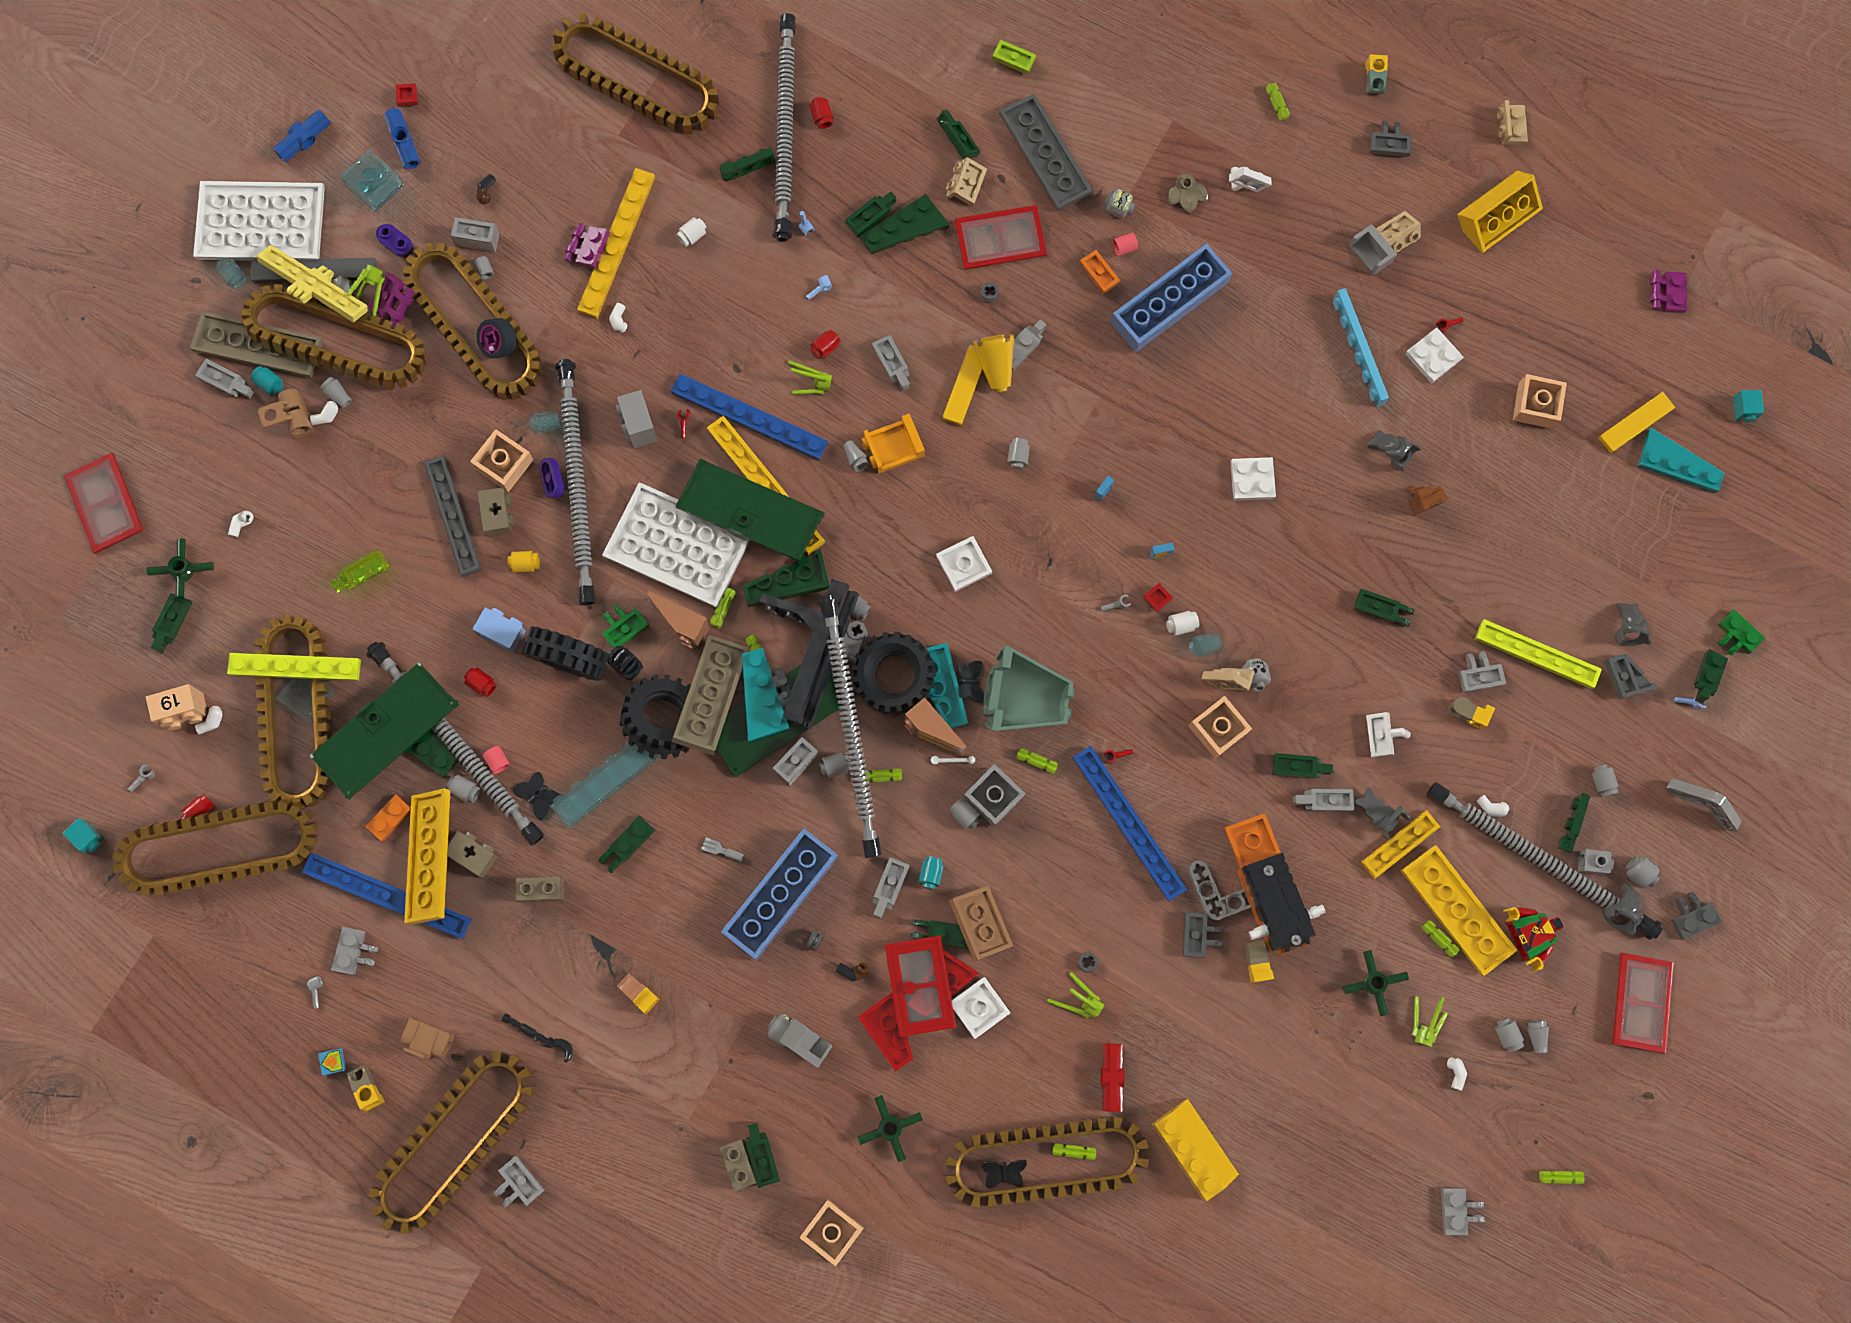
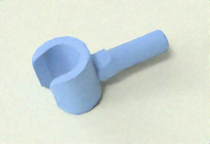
[799,211,815,236]
[807,275,832,300]
[1674,697,1707,710]

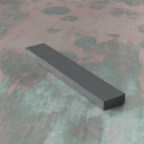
[251,258,377,283]
[424,455,482,577]

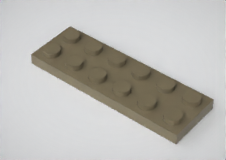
[190,311,324,378]
[672,635,749,755]

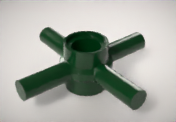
[147,538,214,600]
[1343,950,1409,1016]
[857,1095,923,1162]

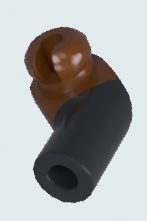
[476,174,496,204]
[835,963,869,982]

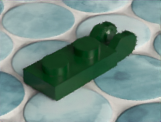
[719,147,775,181]
[1353,589,1415,627]
[598,815,655,873]
[910,919,969,949]

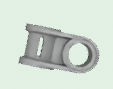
[841,621,868,664]

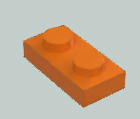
[1079,250,1120,294]
[365,794,411,842]

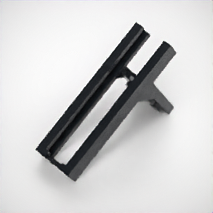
[760,579,859,729]

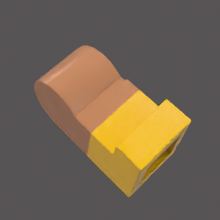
[617,973,660,1014]

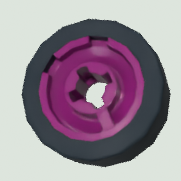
[476,318,516,359]

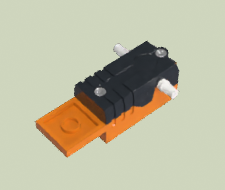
[1223,813,1326,955]

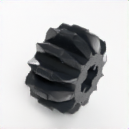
[607,645,643,680]

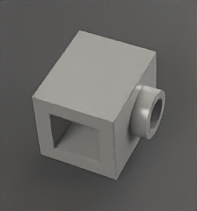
[1577,849,1614,876]

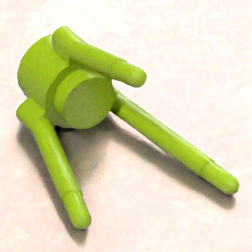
[347,264,385,317]
[788,361,832,395]
[1047,972,1104,1019]
[1412,996,1448,1047]

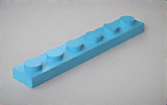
[1333,288,1389,407]

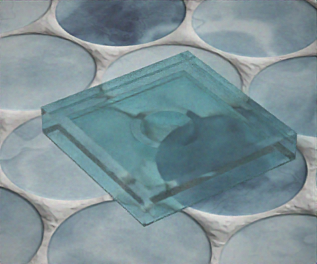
[276,678,337,725]

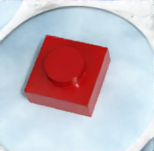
[395,83,418,107]
[1143,583,1173,613]

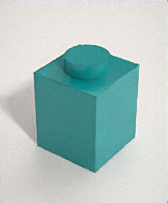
[1733,390,1764,423]
[63,818,105,854]

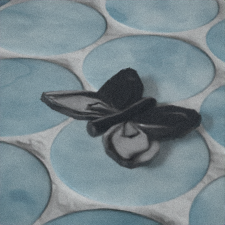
[957,661,984,703]
[513,772,561,820]
[982,1160,1027,1188]

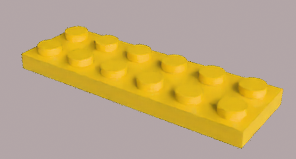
[404,788,450,925]
[1401,845,1518,976]

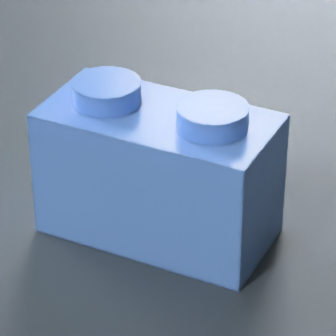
[472,607,526,653]

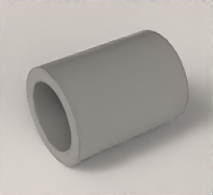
[474,256,494,280]

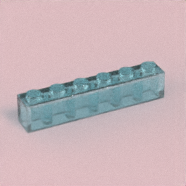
[550,725,661,829]

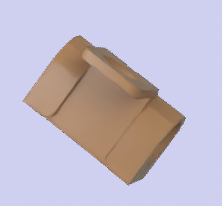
[258,389,315,439]
[400,1018,455,1060]

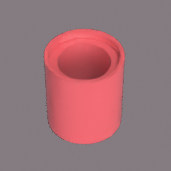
[1113,232,1138,256]
[482,746,510,774]

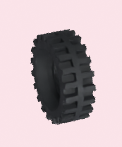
[521,626,609,681]
[852,631,936,716]
[620,675,691,759]

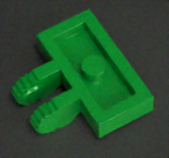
[602,604,649,649]
[1717,609,1765,656]

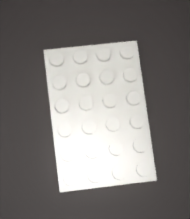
[193,181,325,261]
[602,482,750,608]

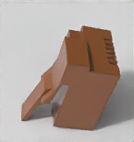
[1405,486,1448,516]

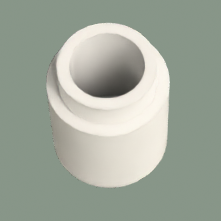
[676,217,707,247]
[1166,611,1199,636]

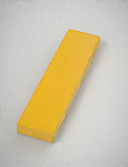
[942,345,983,426]
[1598,392,1676,453]
[1360,810,1440,879]

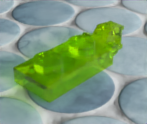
[330,549,390,592]

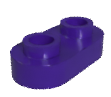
[376,224,414,258]
[539,458,564,498]

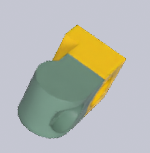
[1365,54,1388,94]

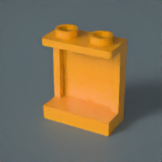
[861,413,925,474]

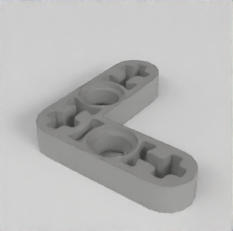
[1666,779,1742,832]
[1188,860,1251,921]

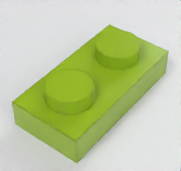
[992,40,1036,75]

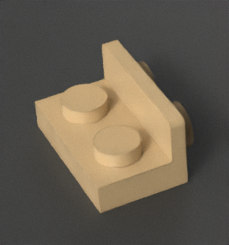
[1497,100,1528,145]
[946,157,987,206]
[1376,211,1421,253]
[1201,668,1255,690]

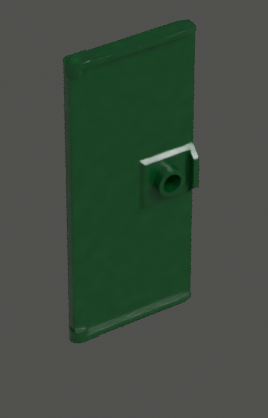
[675,458,825,562]
[309,662,459,800]
[716,665,852,778]

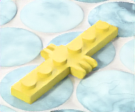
[257,245,368,323]

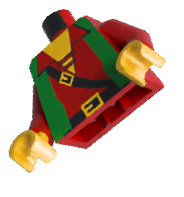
[1503,907,1563,973]

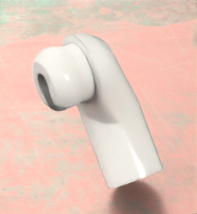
[609,303,627,333]
[310,401,338,425]
[228,511,254,538]
[195,706,223,735]
[1476,795,1509,817]
[1447,1057,1467,1091]

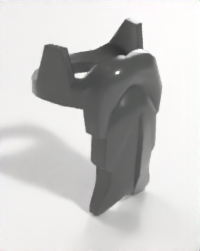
[1367,430,1422,471]
[1615,603,1651,646]
[1355,788,1410,839]
[1604,883,1642,936]

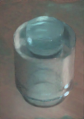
[215,258,246,289]
[529,411,561,434]
[1189,632,1222,657]

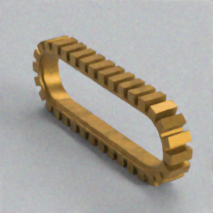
[403,242,543,400]
[241,284,426,389]
[254,615,333,810]
[112,799,319,896]

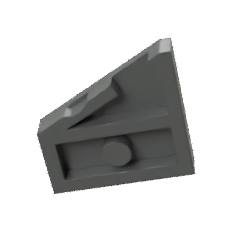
[1604,654,1658,700]

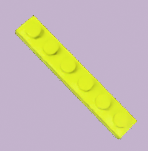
[1474,619,1602,689]
[227,653,361,681]

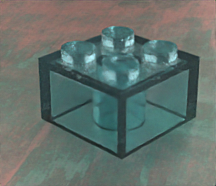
[340,149,404,212]

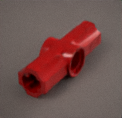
[1100,1043,1125,1112]

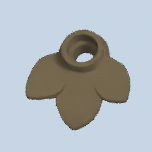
[1168,173,1208,214]

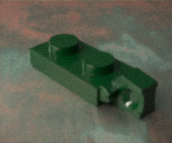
[936,110,980,160]
[845,191,896,238]
[150,593,193,654]
[1693,649,1728,704]
[1272,753,1333,779]
[1558,793,1590,853]
[746,1122,780,1188]

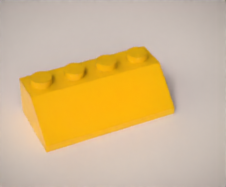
[1457,170,1543,253]
[1151,1099,1239,1201]

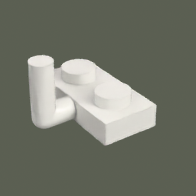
[1229,167,1272,192]
[1366,712,1411,758]

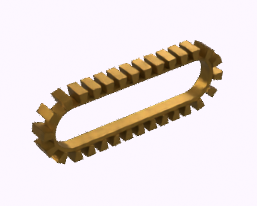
[552,14,719,134]
[369,1052,535,1234]
[945,1117,1149,1208]

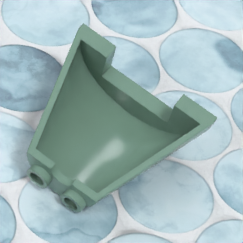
[983,646,1075,731]

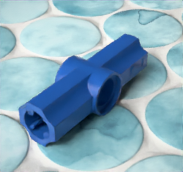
[384,108,421,169]
[273,110,331,162]

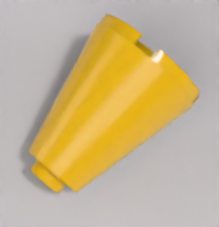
[973,334,1014,392]

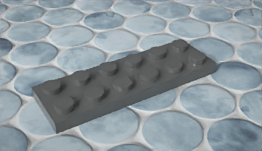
[999,94,1093,211]

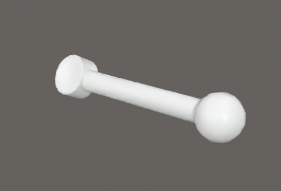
[931,756,975,765]

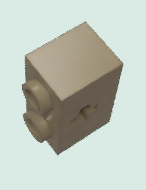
[478,487,515,537]
[447,831,498,878]
[516,877,564,903]
[720,1139,757,1191]

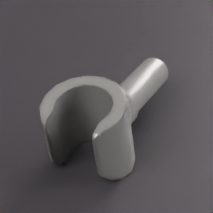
[1101,595,1131,611]
[128,765,155,792]
[307,976,323,1009]

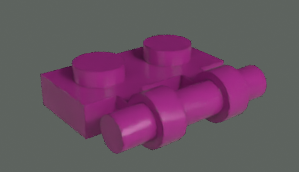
[564,223,610,269]
[1650,270,1687,313]
[369,272,415,327]

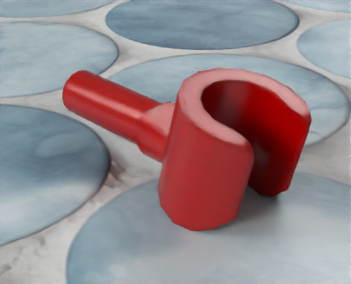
[1436,317,1463,333]
[676,409,691,438]
[1104,749,1133,764]

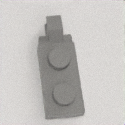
[1012,319,1047,371]
[872,335,910,392]
[195,359,254,399]
[1293,789,1354,812]
[872,857,910,919]

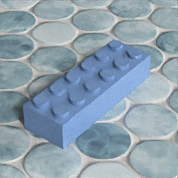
[1110,243,1233,353]
[721,828,838,961]

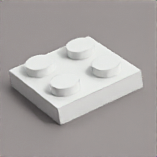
[1405,328,1464,384]
[1230,457,1276,501]
[936,536,992,592]
[952,977,1010,1039]

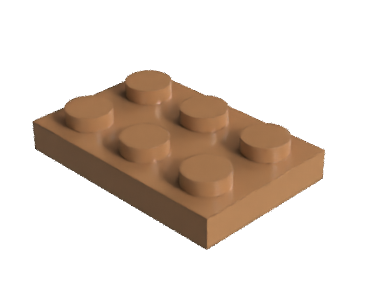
[949,886,1013,962]

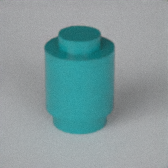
[251,366,284,396]
[918,856,944,890]

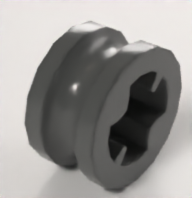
[980,282,999,303]
[806,929,824,951]
[1078,952,1098,973]

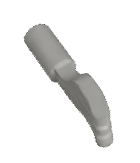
[701,837,744,862]

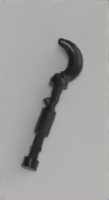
[501,1013,573,1063]

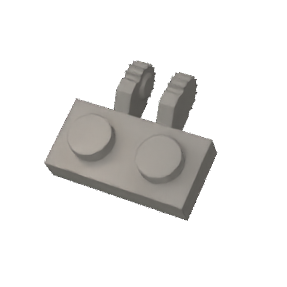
[1458,651,1506,693]
[331,927,378,975]
[493,1155,545,1208]
[1441,1188,1485,1235]

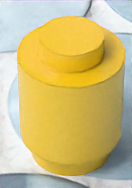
[507,551,540,573]

